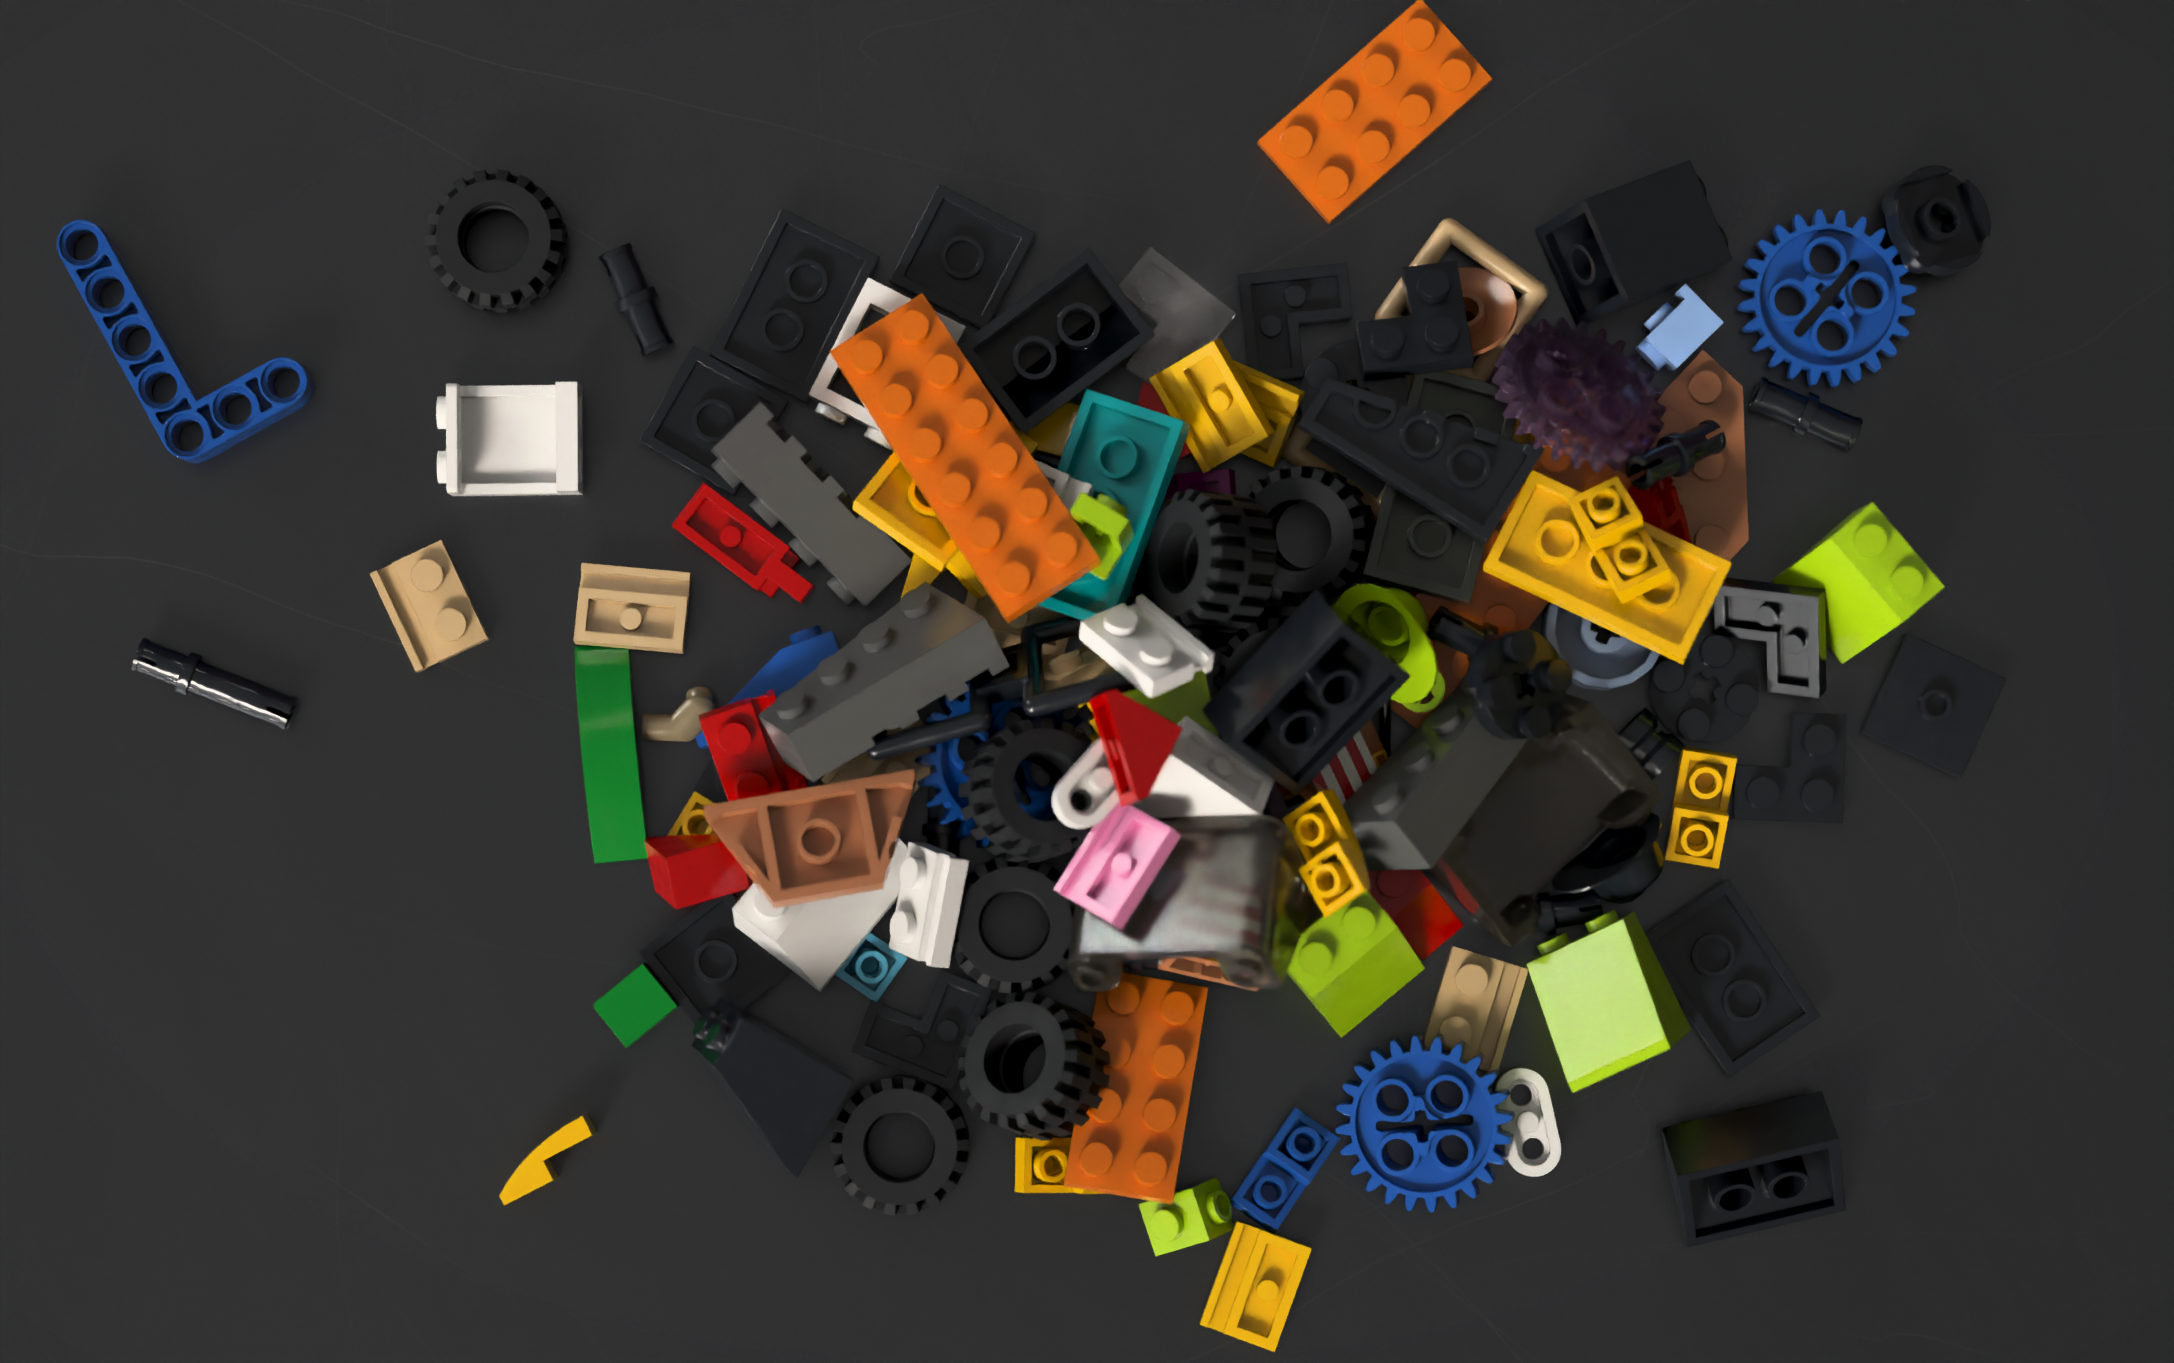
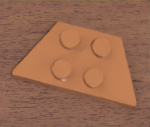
[703,769,916,908]

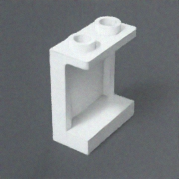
[436,381,583,496]
[1130,716,1275,877]

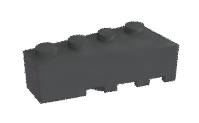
[710,402,912,607]
[758,582,1010,782]
[1342,674,1528,871]

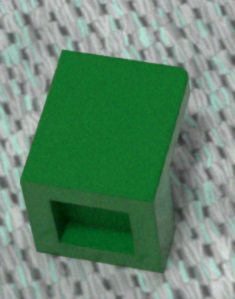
[594,963,680,1048]

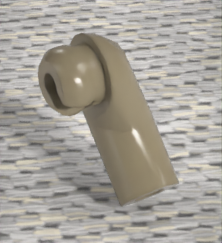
[642,686,717,742]

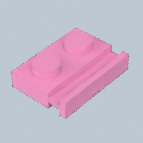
[1054,801,1181,930]

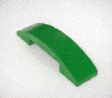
[574,645,648,864]

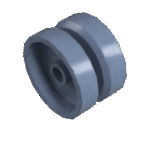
[1540,602,1660,691]

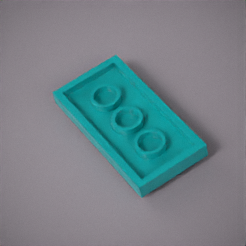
[1038,389,1191,621]

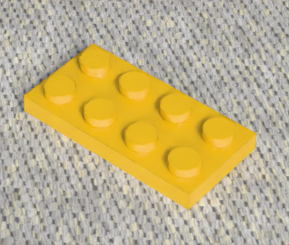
[1483,470,1732,665]

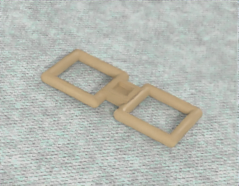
[1282,218,1549,524]

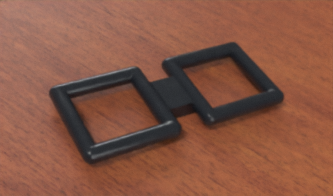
[866,596,1138,760]

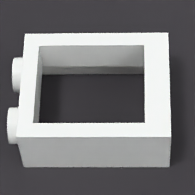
[809,277,967,451]

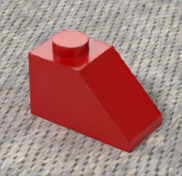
[1367,869,1464,961]

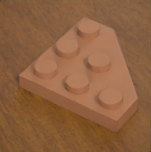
[1603,350,1749,561]

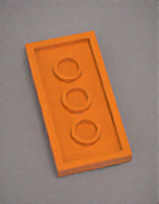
[1257,0,1492,224]
[1063,969,1208,1205]

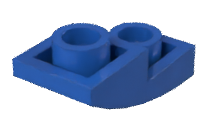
[1230,1107,1340,1233]

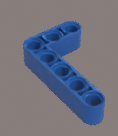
[56,219,315,463]

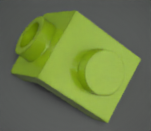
[1070,492,1135,580]
[1138,1178,1234,1256]

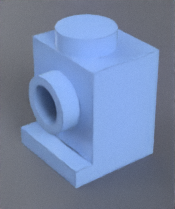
[1636,283,1724,373]

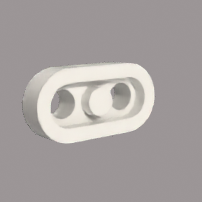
[1052,737,1119,829]
[1493,1068,1561,1177]

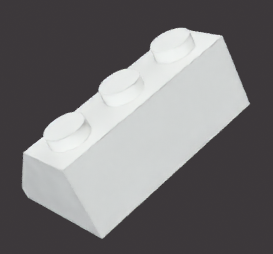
[732,838,907,992]

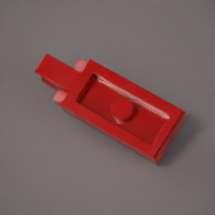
[671,482,815,604]

